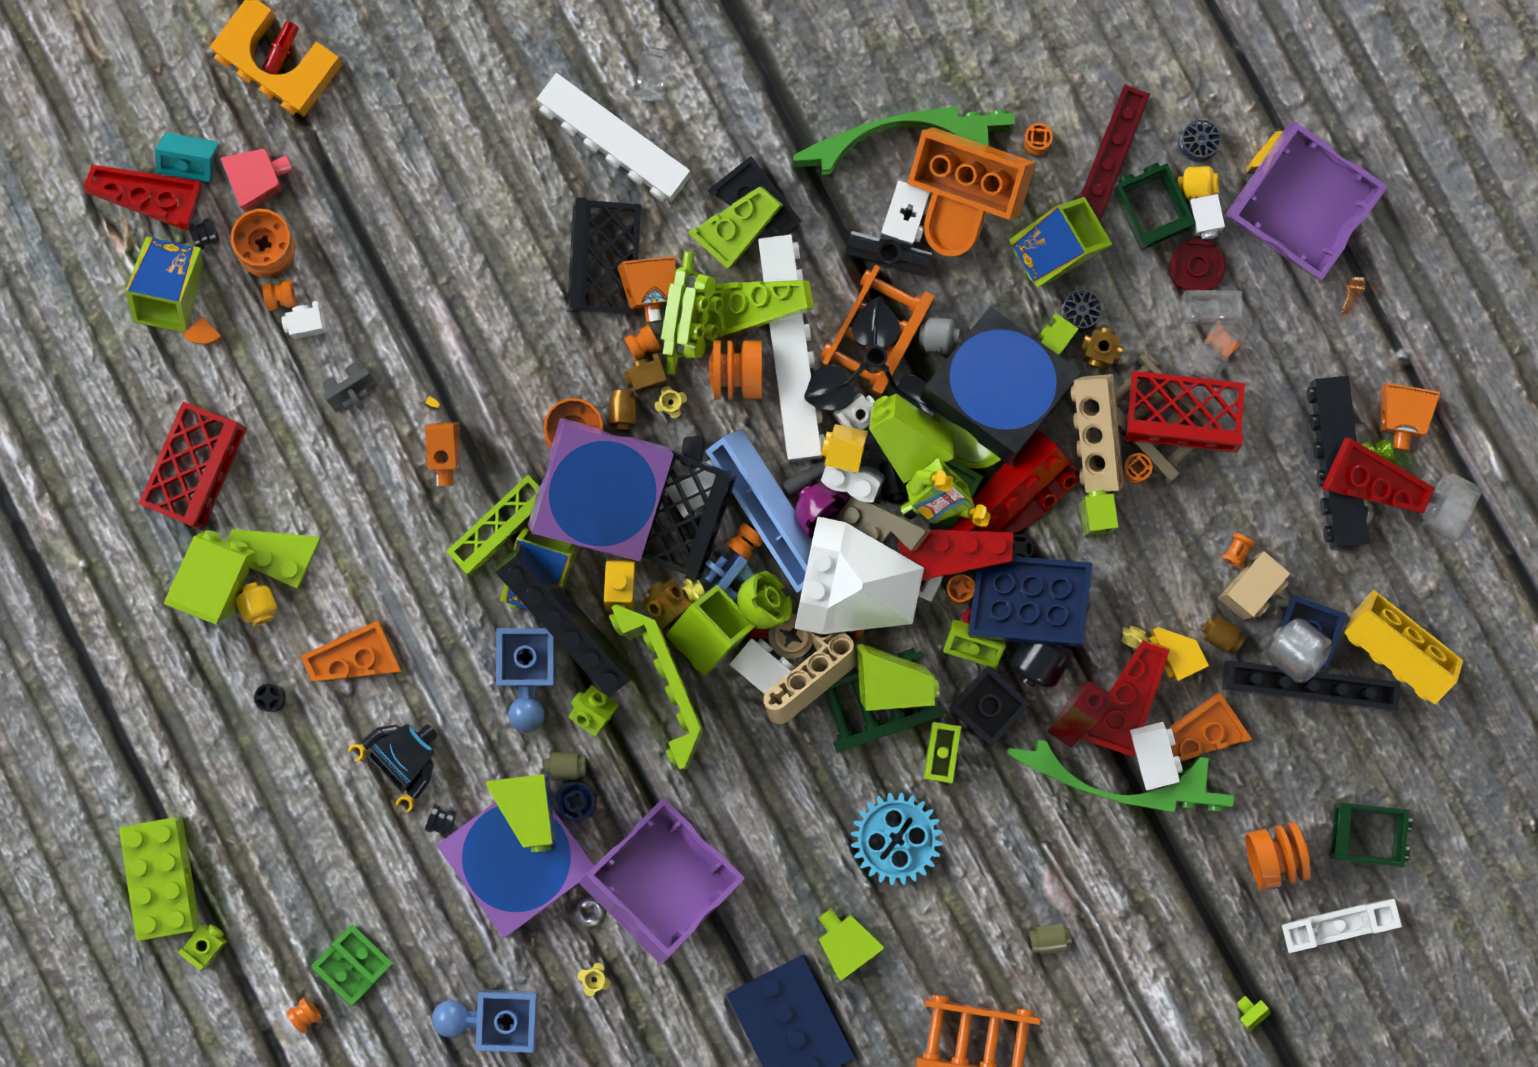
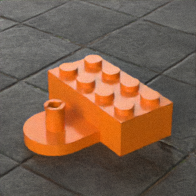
[907,127,1036,256]

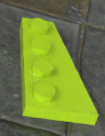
[715,280,814,338]

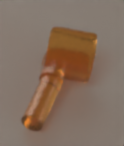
[1340,277,1366,315]

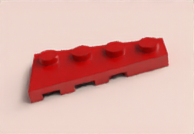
[84,164,202,231]
[898,530,1014,581]
[1080,640,1170,757]

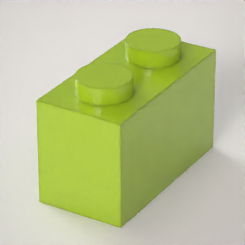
[1079,490,1118,536]
[923,722,961,783]

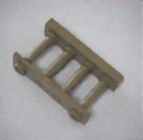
[1091,354,1215,484]

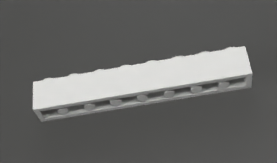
[758,234,825,463]

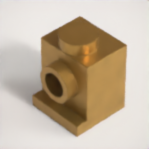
[623,353,668,394]

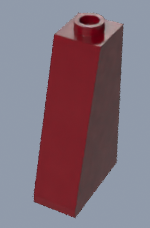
[1047,681,1114,748]

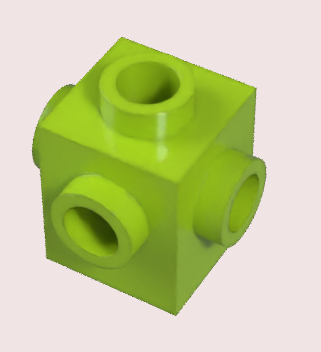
[568,685,619,737]

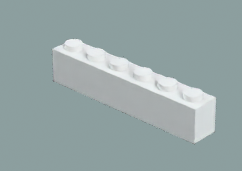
[536,73,691,203]

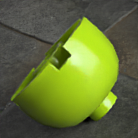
[737,571,792,629]

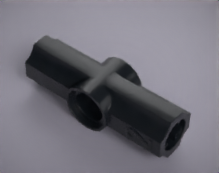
[845,231,932,277]

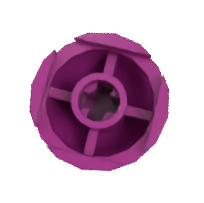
[795,483,850,538]

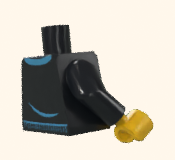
[348,724,438,813]

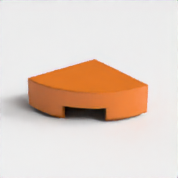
[182,316,223,345]

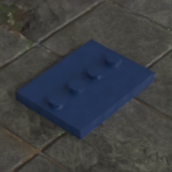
[968,556,1093,648]
[726,954,855,1067]

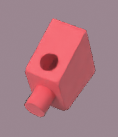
[221,149,293,212]

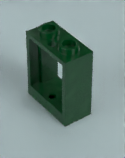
[1113,163,1195,251]
[1330,802,1413,867]

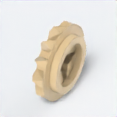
[769,613,813,659]

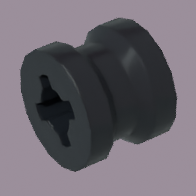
[189,217,220,250]
[1013,534,1034,557]
[254,683,286,712]
[425,804,457,838]

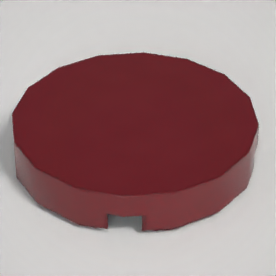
[1169,238,1226,295]

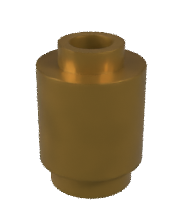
[608,390,637,432]
[1201,615,1246,655]

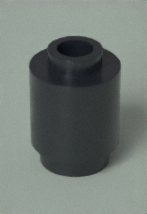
[879,461,908,503]

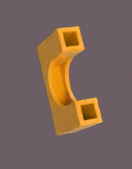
[210,0,343,117]

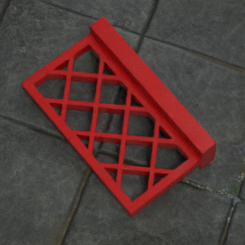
[1124,370,1245,453]
[138,401,247,530]

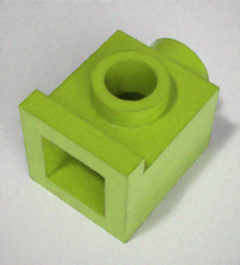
[1038,313,1078,355]
[178,924,227,971]

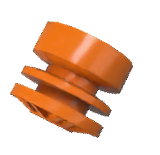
[231,209,296,278]
[709,340,762,400]
[544,398,603,450]
[1245,822,1311,891]

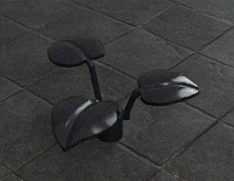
[804,297,937,417]

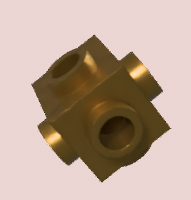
[1080,328,1123,370]
[642,578,692,629]

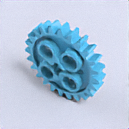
[850,792,943,885]

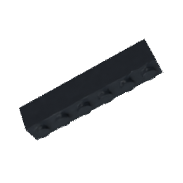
[1307,376,1369,549]
[495,544,634,697]
[1222,660,1401,712]

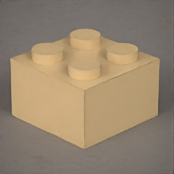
[1218,551,1290,620]

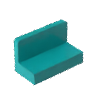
[155,133,219,182]

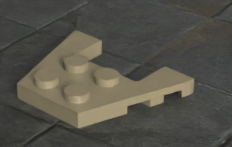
[835,497,931,551]

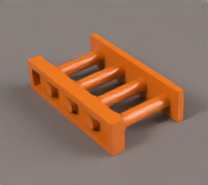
[820,265,935,398]
[915,995,1040,1067]

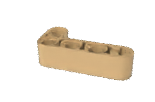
[763,632,858,724]

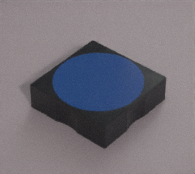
[920,306,1081,466]

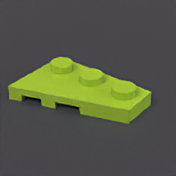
[687,187,783,269]
[227,529,322,589]

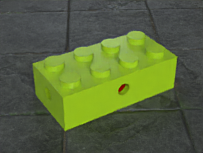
[118,817,200,941]

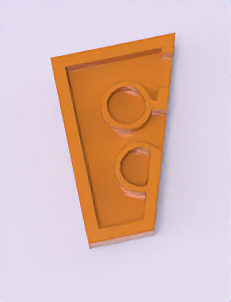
[301,620,402,682]
[1167,692,1252,762]

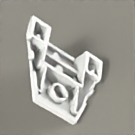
[795,517,924,634]

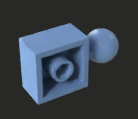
[496,628,556,733]
[432,990,539,1053]

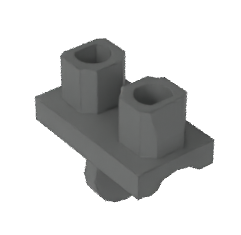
[322,362,378,412]

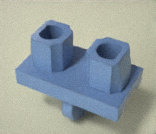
[704,553,754,601]

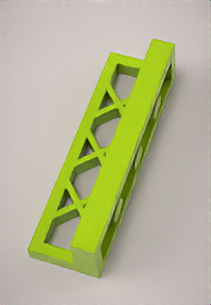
[446,475,540,576]

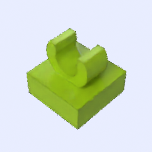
[1237,996,1271,1033]

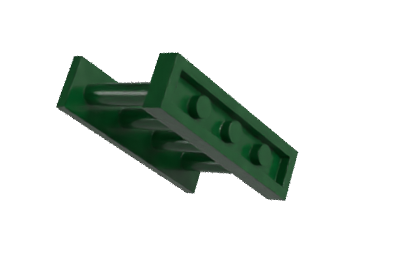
[825,648,945,753]

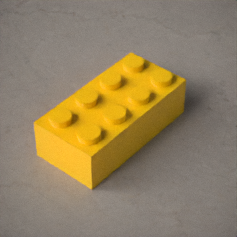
[1344,589,1464,705]

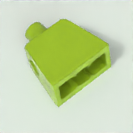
[818,908,884,981]

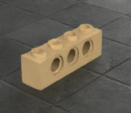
[1071,374,1125,493]

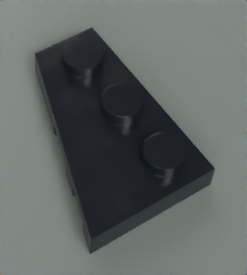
[707,156,803,236]

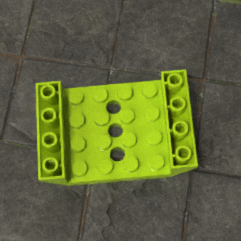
[609,605,704,770]

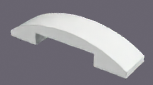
[1281,899,1402,953]

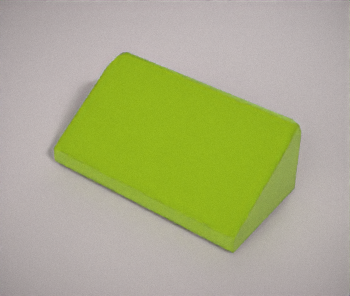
[943,620,1006,669]

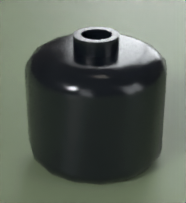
[1009,642,1073,688]

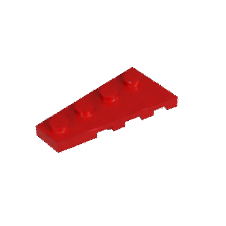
[1321,438,1435,513]

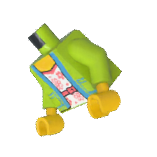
[900,458,991,527]

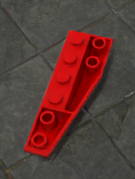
[945,431,1080,579]

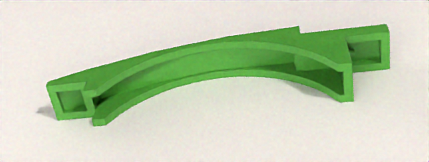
[793,106,1015,176]
[1006,740,1234,812]

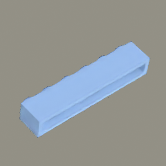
[706,429,813,593]

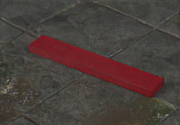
[1080,84,1150,222]

